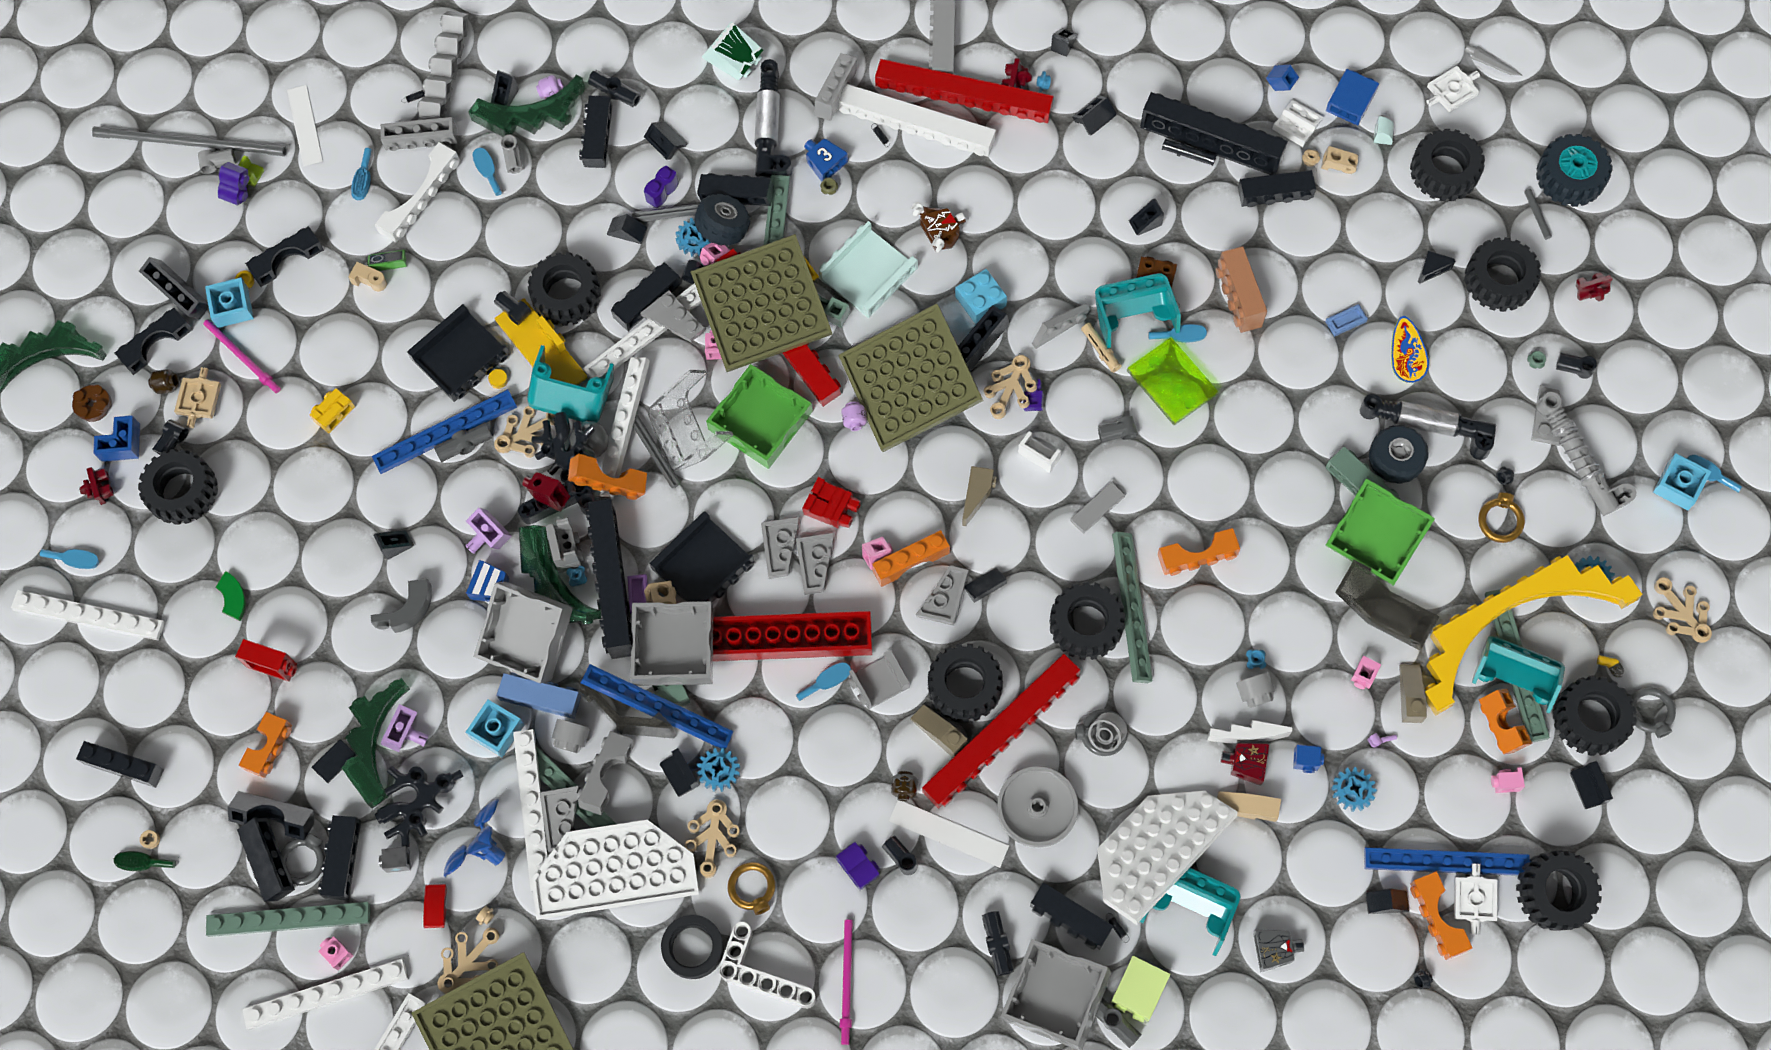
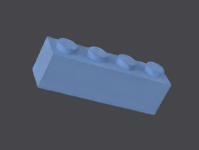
[496,673,581,719]

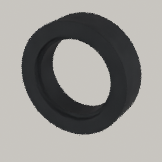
[661,915,724,979]

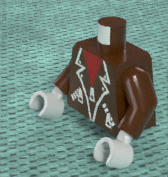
[911,202,966,253]

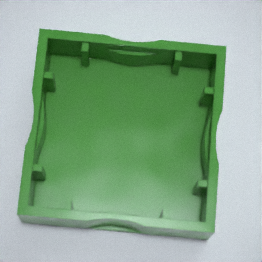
[706,364,813,469]
[1325,479,1435,586]

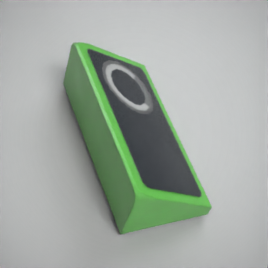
[367,250,407,271]

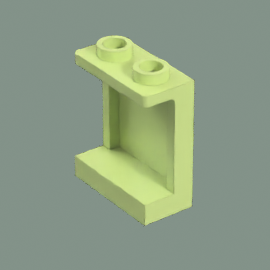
[1111,956,1171,1023]

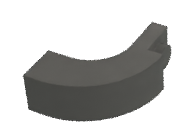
[371,579,432,633]

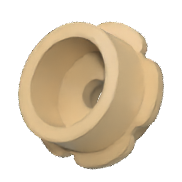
[1302,149,1320,167]
[476,906,494,925]

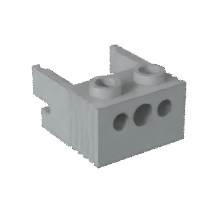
[545,518,584,573]

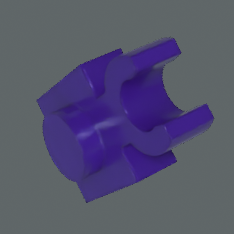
[1023,379,1044,411]

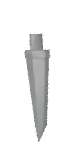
[1465,45,1523,76]

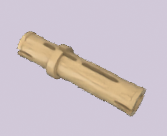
[1081,323,1122,373]

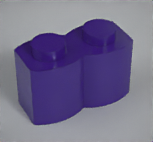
[218,162,249,206]
[644,166,678,208]
[836,842,880,891]

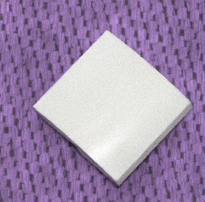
[1272,100,1323,147]

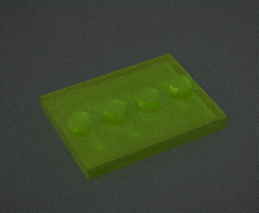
[1127,337,1219,426]

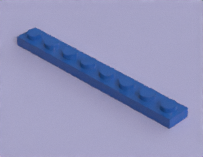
[372,390,517,474]
[581,664,733,749]
[1364,848,1530,876]

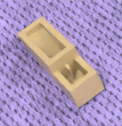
[1217,792,1281,822]

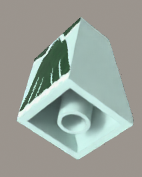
[702,21,764,80]

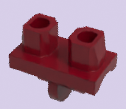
[1001,58,1032,89]
[1576,272,1613,302]
[79,467,114,505]

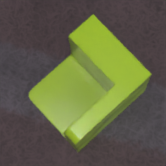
[238,155,264,187]

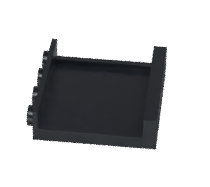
[407,304,510,402]
[649,511,754,602]

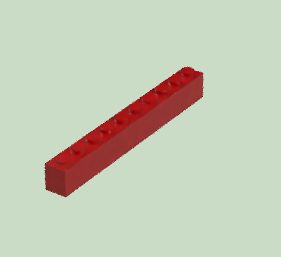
[875,59,1054,123]
[716,248,841,407]
[922,654,1081,809]

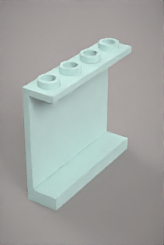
[819,221,918,318]

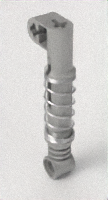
[1537,392,1636,516]

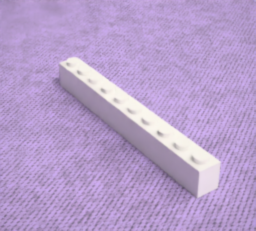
[837,84,996,157]

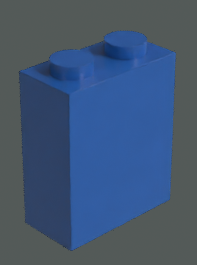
[1326,69,1379,126]

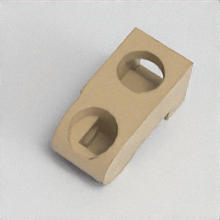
[1321,146,1359,174]
[348,262,387,292]

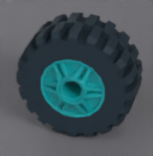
[1536,134,1613,207]

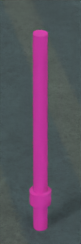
[203,319,281,393]
[839,919,853,1045]

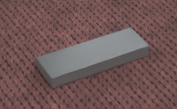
[1070,482,1125,534]

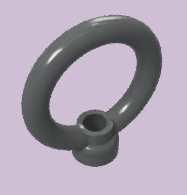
[1631,687,1676,738]
[1075,709,1128,756]
[281,833,325,886]

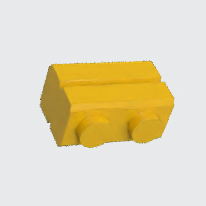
[310,388,355,434]

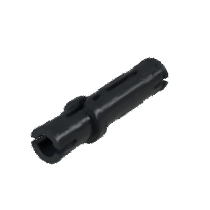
[1162,139,1217,166]

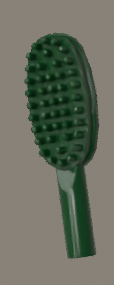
[113,851,176,871]

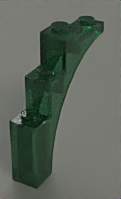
[468,74,585,137]
[0,320,107,393]
[519,525,601,624]
[341,678,410,809]

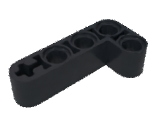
[518,484,596,525]

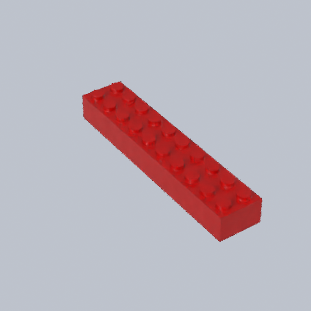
[713,611,872,661]

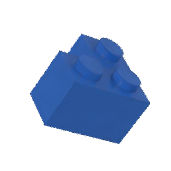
[93,415,140,462]

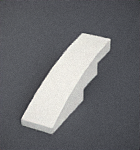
[1207,720,1292,743]

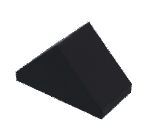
[1051,28,1078,57]
[490,70,519,110]
[1128,199,1164,236]
[607,214,647,244]
[1418,251,1456,284]
[373,530,414,560]
[1365,888,1409,914]

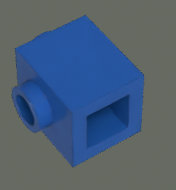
[1266,65,1299,91]
[1293,745,1324,773]

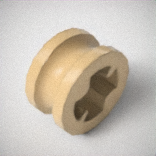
[140,830,160,849]

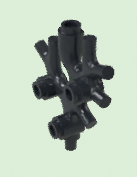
[531,412,596,495]
[374,766,464,847]

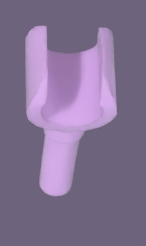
[1367,733,1397,748]

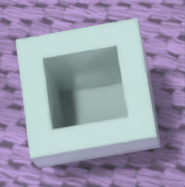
[1373,116,1394,145]

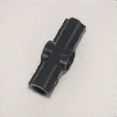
[588,70,641,107]
[982,911,1014,976]

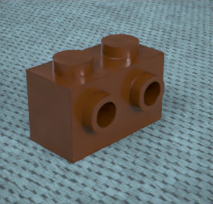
[1136,256,1177,289]

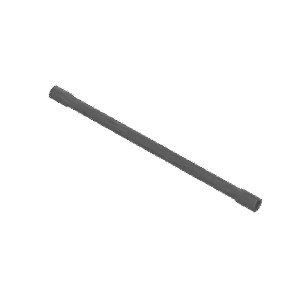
[92,126,286,156]

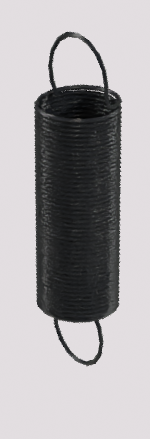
[401,90,425,103]
[871,123,890,147]
[1106,913,1129,943]

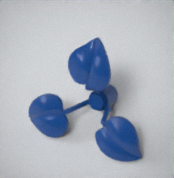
[444,798,506,878]

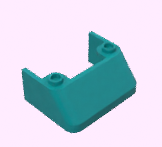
[1095,274,1181,349]
[527,345,614,422]
[1472,636,1565,714]
[1140,868,1241,956]

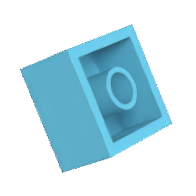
[955,269,1007,324]
[205,278,254,328]
[1653,453,1711,510]
[465,700,524,758]

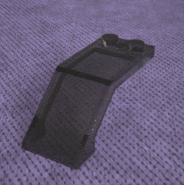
[1335,560,1440,651]
[577,676,676,739]

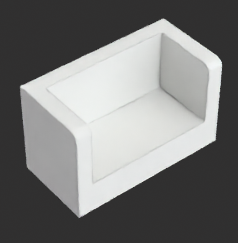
[1018,431,1061,473]

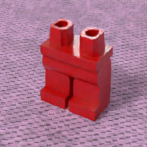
[802,477,861,529]

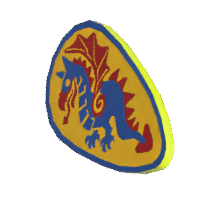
[1391,316,1429,383]

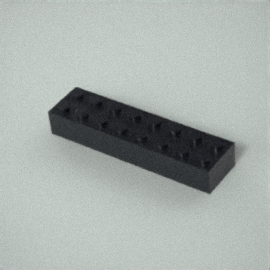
[1140,92,1288,175]
[585,498,633,659]

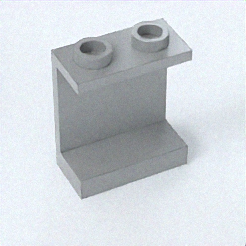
[848,649,910,710]

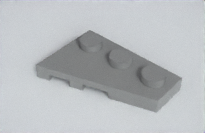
[641,291,705,342]
[1032,303,1090,349]
[1531,386,1563,447]
[761,517,799,579]
[796,533,834,595]
[916,566,969,626]
[540,786,580,853]

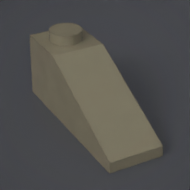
[962,466,997,526]
[1399,664,1427,723]
[910,705,967,758]

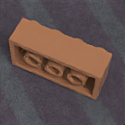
[1216,247,1267,333]

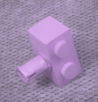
[465,507,512,554]
[381,704,429,752]

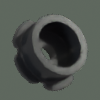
[1496,466,1514,485]
[1414,969,1433,989]

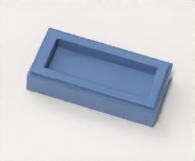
[1325,304,1368,337]

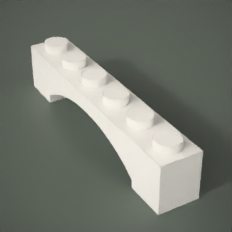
[375,142,460,243]

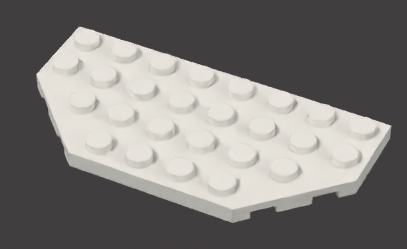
[1097,791,1237,925]
[531,820,699,920]

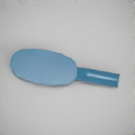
[351,148,372,200]
[472,148,502,196]
[1148,324,1207,343]
[1686,455,1742,493]
[40,549,99,569]
[796,663,851,701]

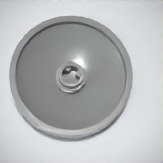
[997,767,1078,848]

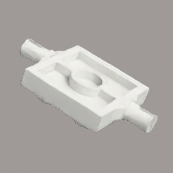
[1427,66,1480,113]
[1454,864,1497,935]

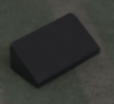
[964,567,1007,603]
[311,739,357,783]

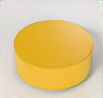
[235,270,255,289]
[488,369,508,389]

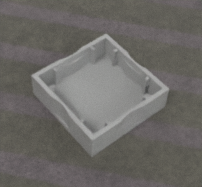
[473,582,573,684]
[630,601,714,686]
[1001,939,1112,1050]

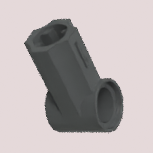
[1098,416,1138,442]

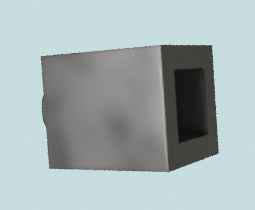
[379,846,411,873]

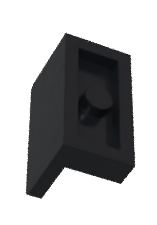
[1072,96,1116,135]
[644,122,687,160]
[660,748,699,797]
[1570,761,1613,809]

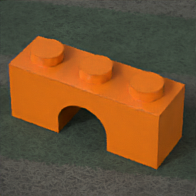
[1478,689,1533,754]
[238,712,292,778]

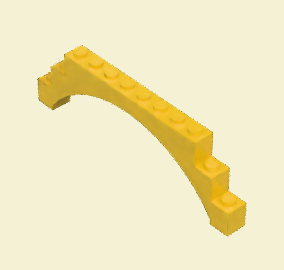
[1425,555,1643,716]

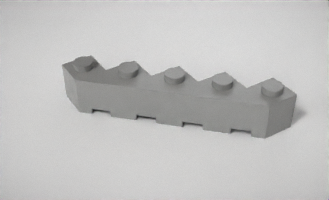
[417,11,468,119]

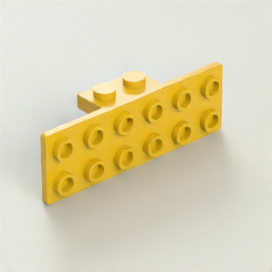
[494,298,588,385]

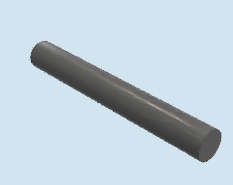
[1524,189,1552,240]

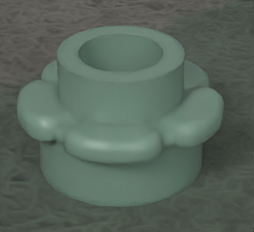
[1527,351,1546,369]

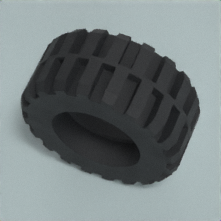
[1410,129,1485,201]
[1464,237,1541,312]
[528,252,601,326]
[138,449,218,525]
[1049,581,1125,660]
[928,643,1003,722]
[1553,676,1637,756]
[1516,850,1602,931]

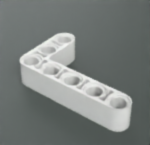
[719,922,816,1009]

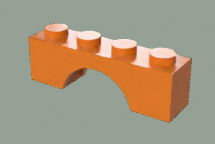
[568,454,647,500]
[1157,528,1240,576]
[872,530,950,587]
[1410,871,1473,960]

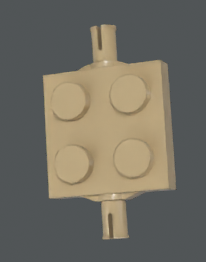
[174,367,221,428]

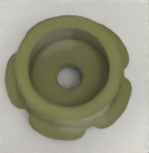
[820,178,838,195]

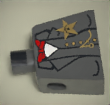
[1253,930,1304,972]

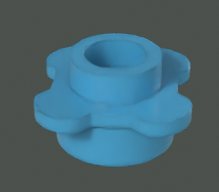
[1036,71,1051,93]
[566,566,587,587]
[1246,650,1266,669]

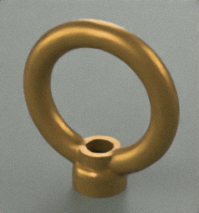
[1478,492,1525,543]
[727,862,775,915]

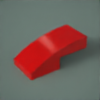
[423,884,447,929]

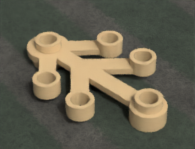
[984,355,1037,419]
[494,406,555,458]
[1653,577,1712,643]
[684,799,740,878]
[438,928,499,994]

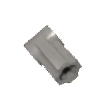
[501,135,523,174]
[198,148,236,174]

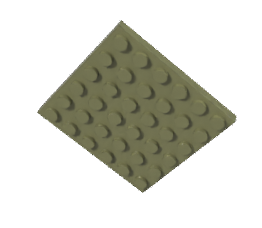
[691,234,833,372]
[838,304,984,452]
[411,952,574,1050]

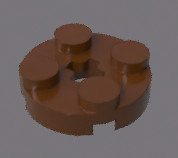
[72,385,112,422]

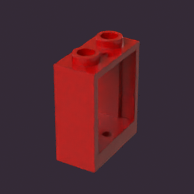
[235,639,297,682]

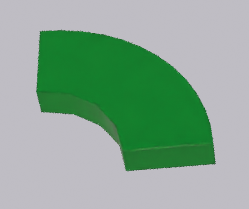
[215,571,246,621]

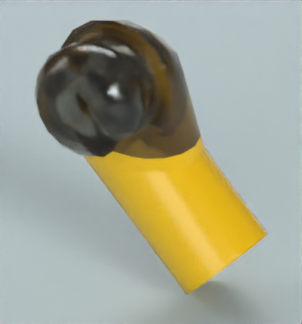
[1597,655,1624,678]

